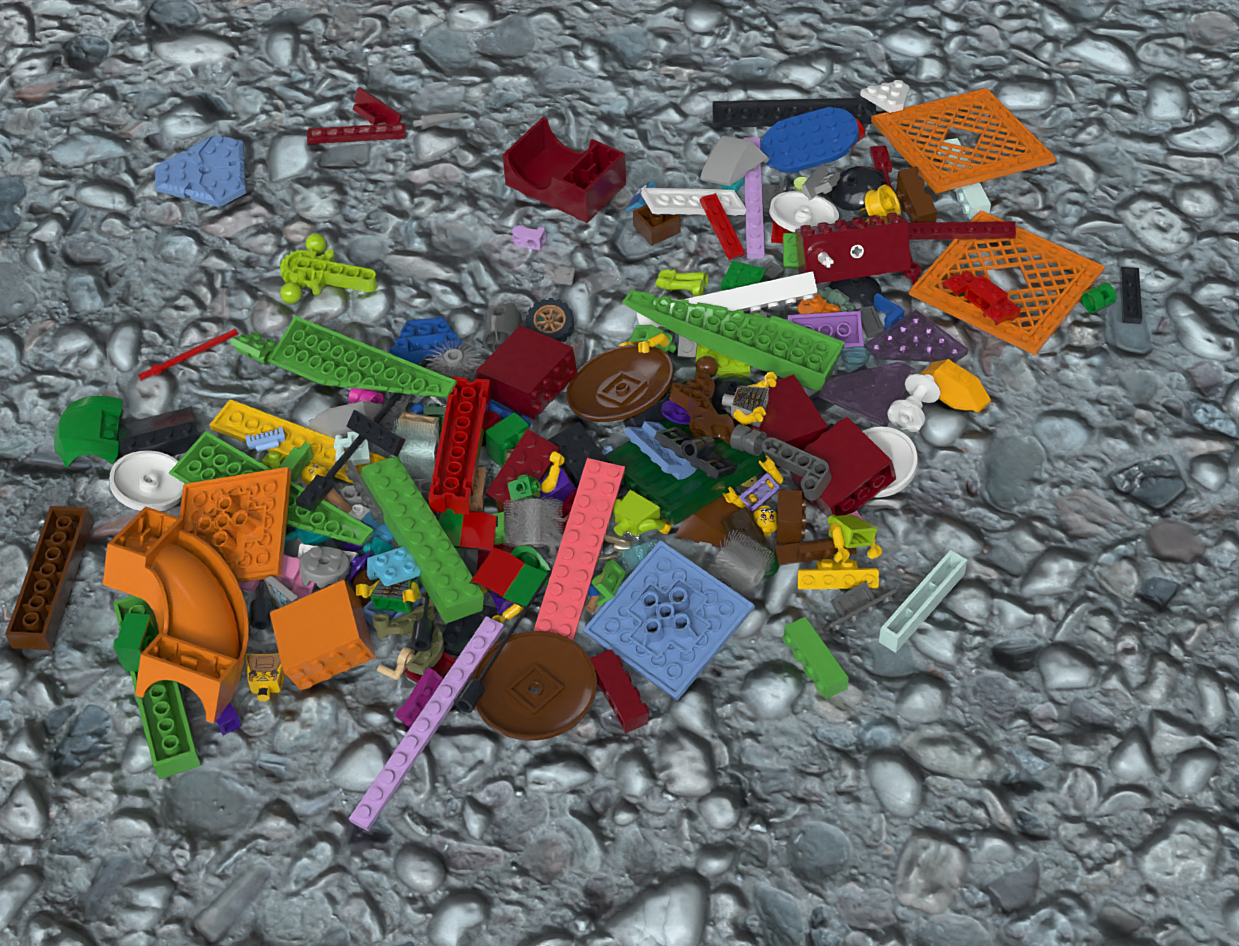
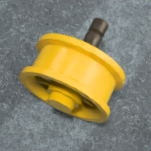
[858,185,901,218]

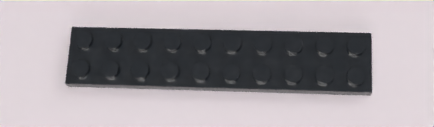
[712,98,877,128]

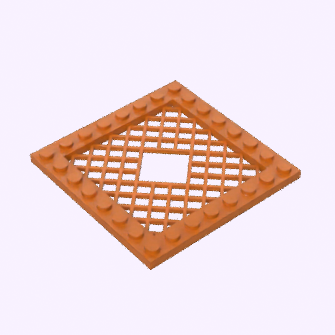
[871,88,1056,194]
[909,210,1105,356]

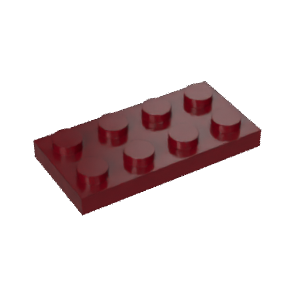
[486,429,561,509]

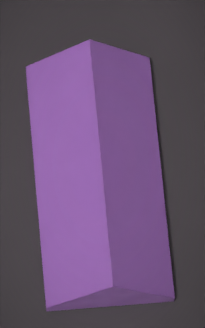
[788,311,864,348]

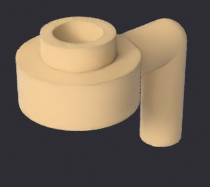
[377,646,415,680]

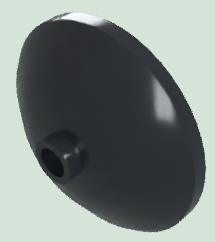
[831,166,881,211]
[829,276,882,311]
[711,374,756,417]

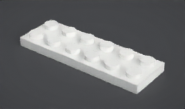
[641,188,747,216]

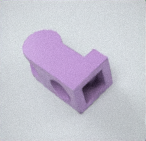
[512,225,546,251]

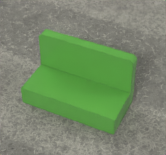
[279,442,314,483]

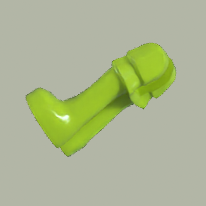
[655,269,709,297]

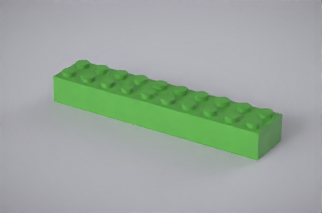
[361,456,484,624]
[113,596,201,780]

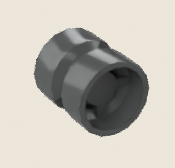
[730,424,767,456]

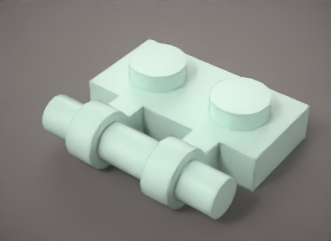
[334,431,370,468]

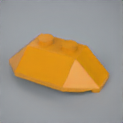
[920,359,991,412]

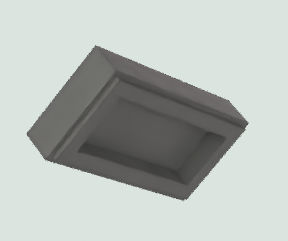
[856,305,885,338]

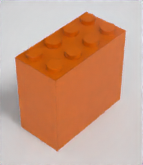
[270,580,376,690]

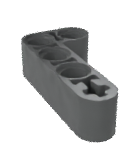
[762,437,832,501]

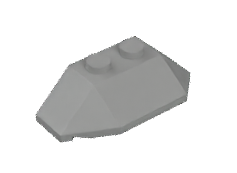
[309,401,383,439]

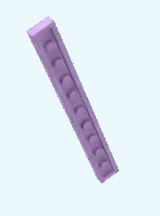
[743,137,764,259]

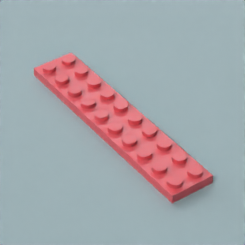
[534,458,625,642]

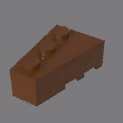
[895,166,937,223]

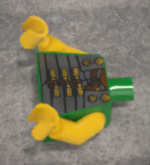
[356,578,421,613]

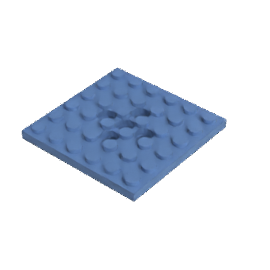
[583,540,755,701]

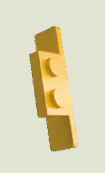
[798,559,879,589]

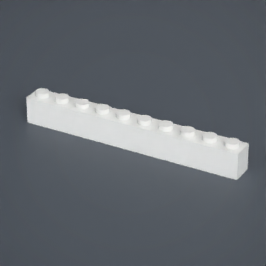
[636,272,818,332]

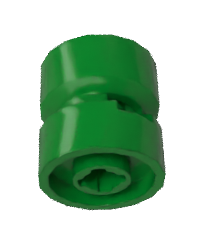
[1081,282,1117,313]

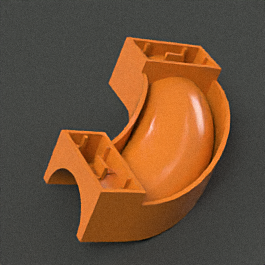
[103,506,248,723]

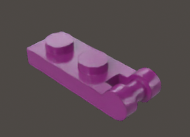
[396,667,444,728]

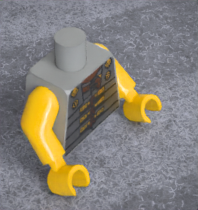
[722,372,777,427]

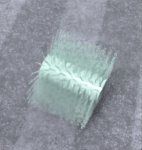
[389,419,441,479]

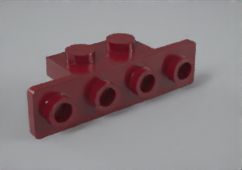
[353,87,402,125]

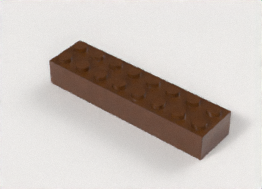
[5,506,94,650]

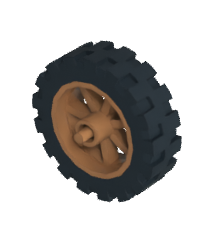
[526,298,574,343]

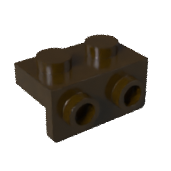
[720,506,766,554]

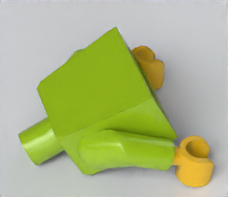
[613,490,672,536]

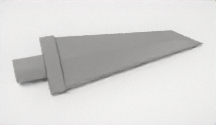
[413,112,466,129]

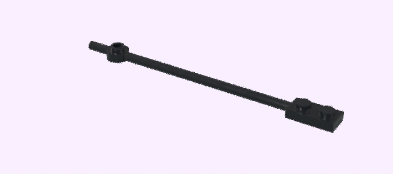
[295,356,431,512]

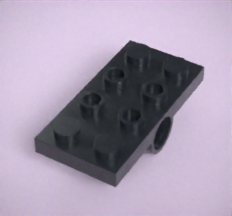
[654,427,737,479]

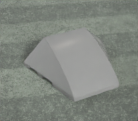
[700,136,769,186]

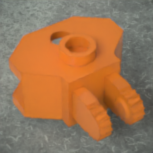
[797,294,841,314]

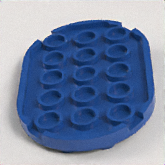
[760,107,859,173]

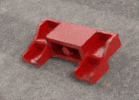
[942,270,1021,326]

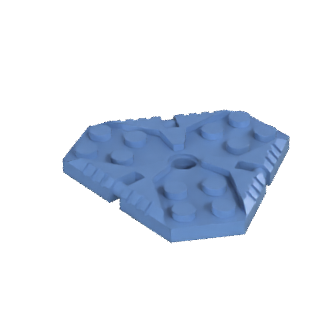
[155,135,246,207]

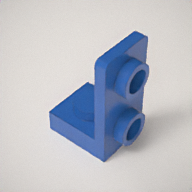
[874,293,905,334]

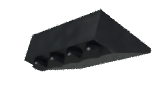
[118,406,199,456]

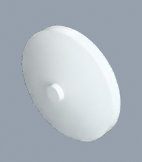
[769,191,839,232]
[863,427,918,497]
[109,451,184,511]

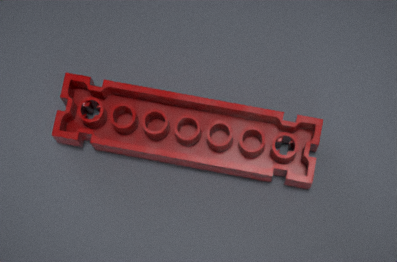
[429,377,491,515]

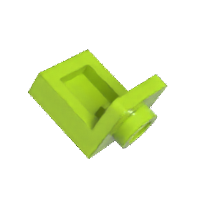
[261,452,286,469]

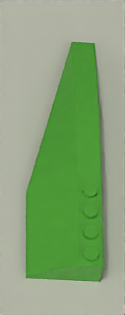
[623,290,845,391]
[268,316,457,398]
[169,431,374,546]

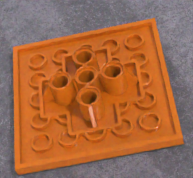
[179,467,292,583]

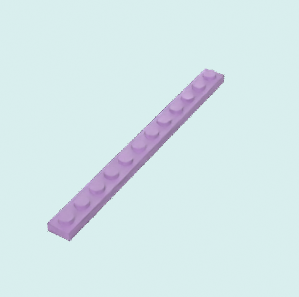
[349,617,505,831]

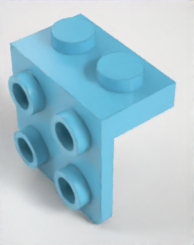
[367,547,421,586]

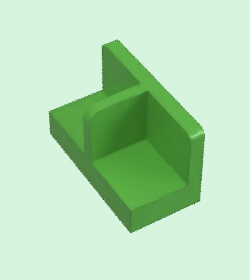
[591,559,626,606]

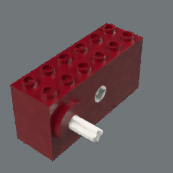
[795,212,911,284]

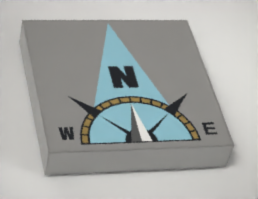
[265,575,299,608]

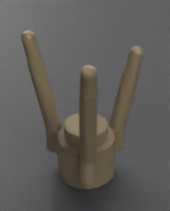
[598,534,631,561]

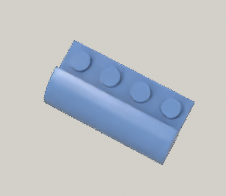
[624,421,697,480]

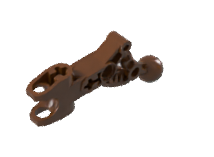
[669,356,735,444]

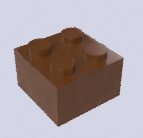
[633,205,681,246]
[777,490,806,545]

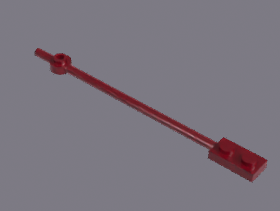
[869,145,921,285]

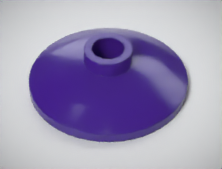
[661,400,691,424]
[348,550,375,583]

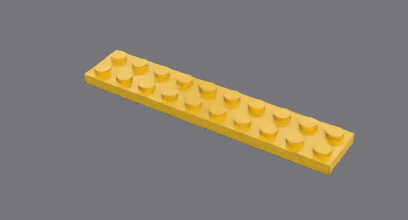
[209,399,388,484]

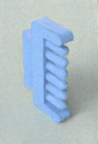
[245,427,286,452]

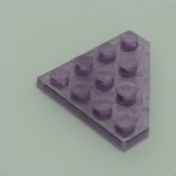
[864,310,968,363]
[818,361,915,427]

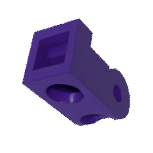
[216,703,242,736]

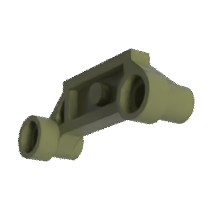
[372,591,437,639]

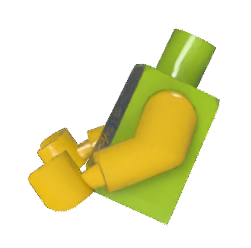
[827,514,882,563]

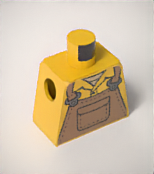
[246,654,286,702]

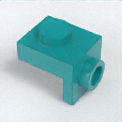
[362,537,395,556]

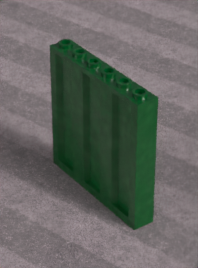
[604,418,765,526]

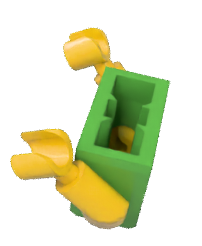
[618,324,676,354]

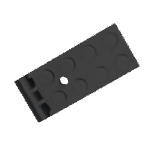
[548,422,629,499]

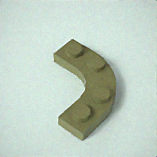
[406,624,445,675]

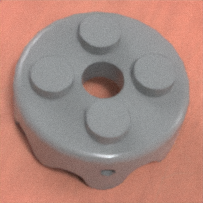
[299,547,350,588]

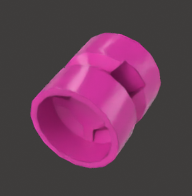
[348,388,384,404]

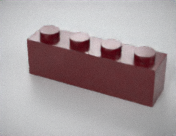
[589,649,650,733]

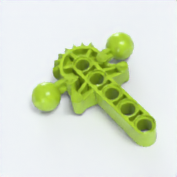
[280,233,378,304]

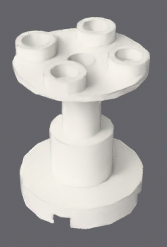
[887,374,941,432]

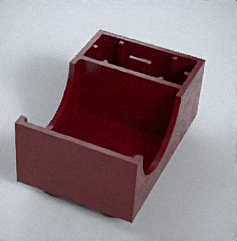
[502,117,626,223]

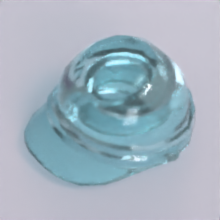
[840,347,871,371]

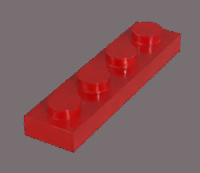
[699,193,745,260]

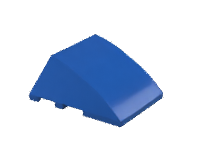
[390,317,462,365]

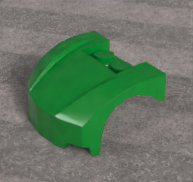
[54,395,123,467]

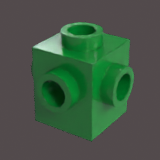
[508,475,541,502]

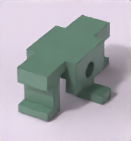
[817,286,856,312]

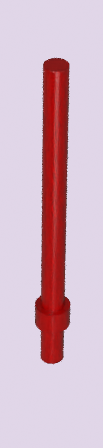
[138,329,238,381]

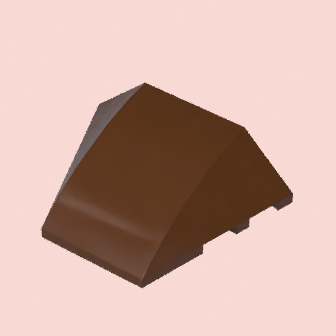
[676,496,741,550]

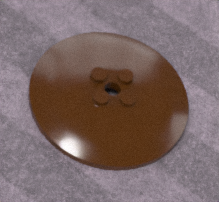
[566,344,674,422]
[472,631,597,741]

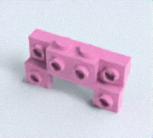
[238,554,317,599]

